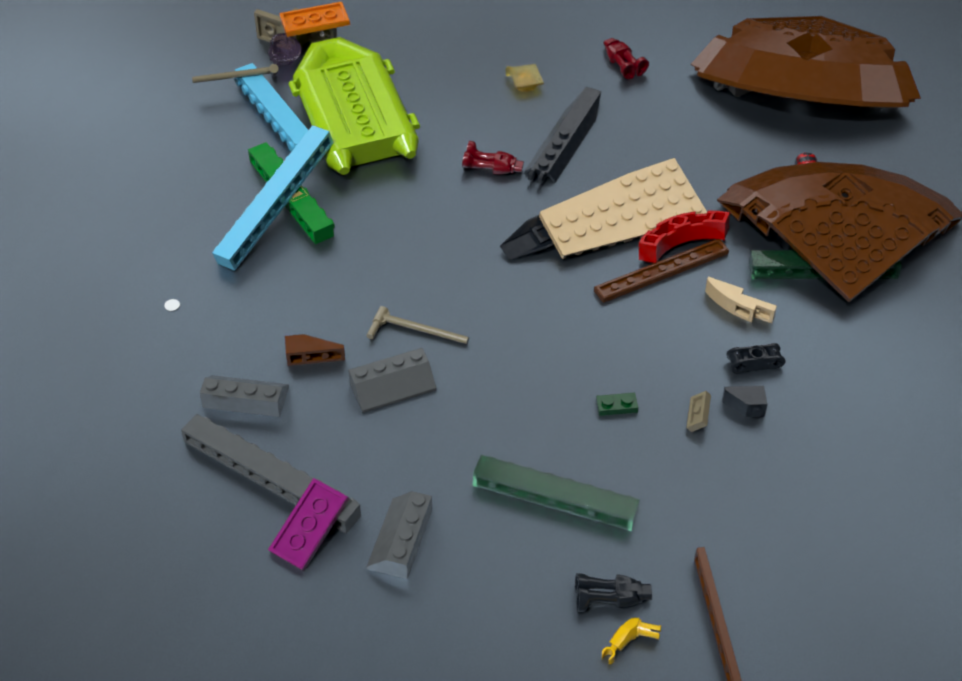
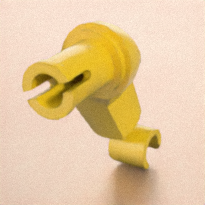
[602,617,661,664]

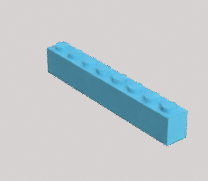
[234,63,308,152]

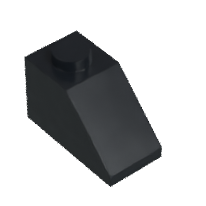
[722,386,768,417]

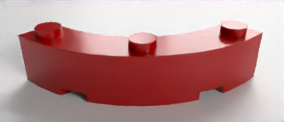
[639,210,730,263]

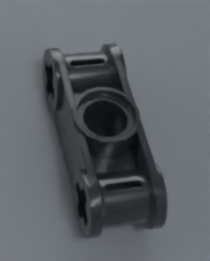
[726,343,786,373]

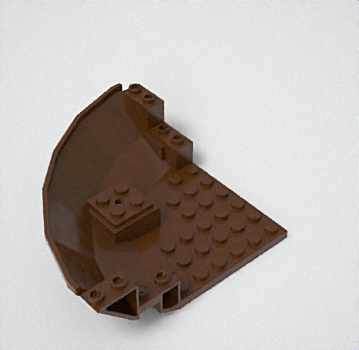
[691,16,921,107]
[717,162,962,302]

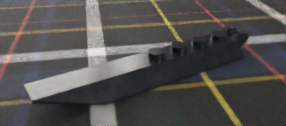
[524,87,601,184]
[500,215,554,260]

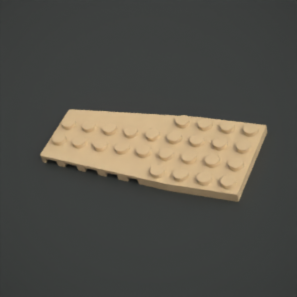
[539,158,707,259]

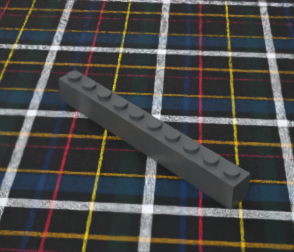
[181,414,361,534]

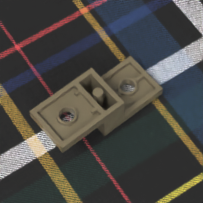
[254,8,337,52]

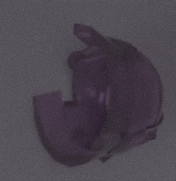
[268,33,301,66]

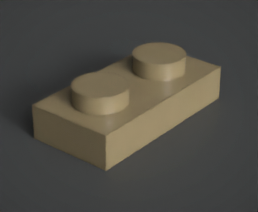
[686,391,711,432]

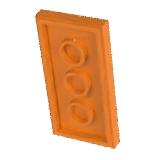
[279,2,350,37]

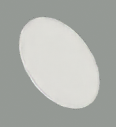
[164,299,180,311]

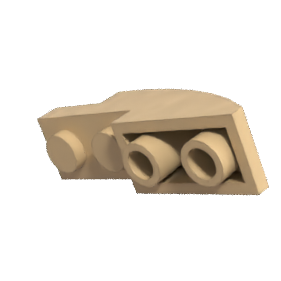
[705,277,777,323]

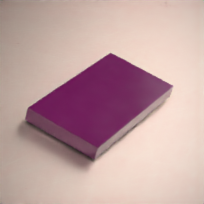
[268,478,349,571]

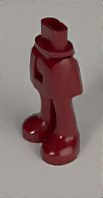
[603,38,649,79]
[462,141,524,174]

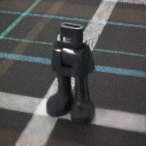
[575,573,652,612]

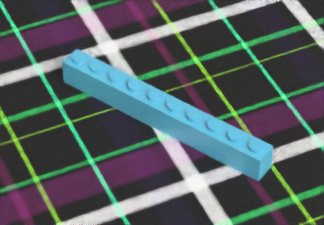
[212,125,333,271]

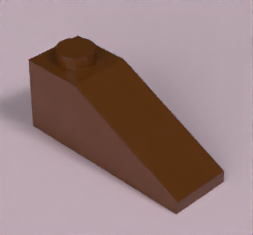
[285,334,345,366]

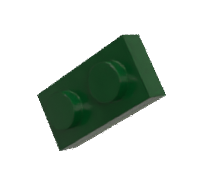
[596,392,639,416]

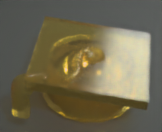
[505,64,544,91]

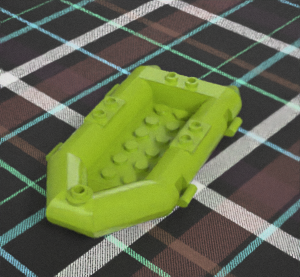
[288,37,420,175]

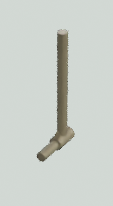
[192,64,278,83]
[366,306,469,344]

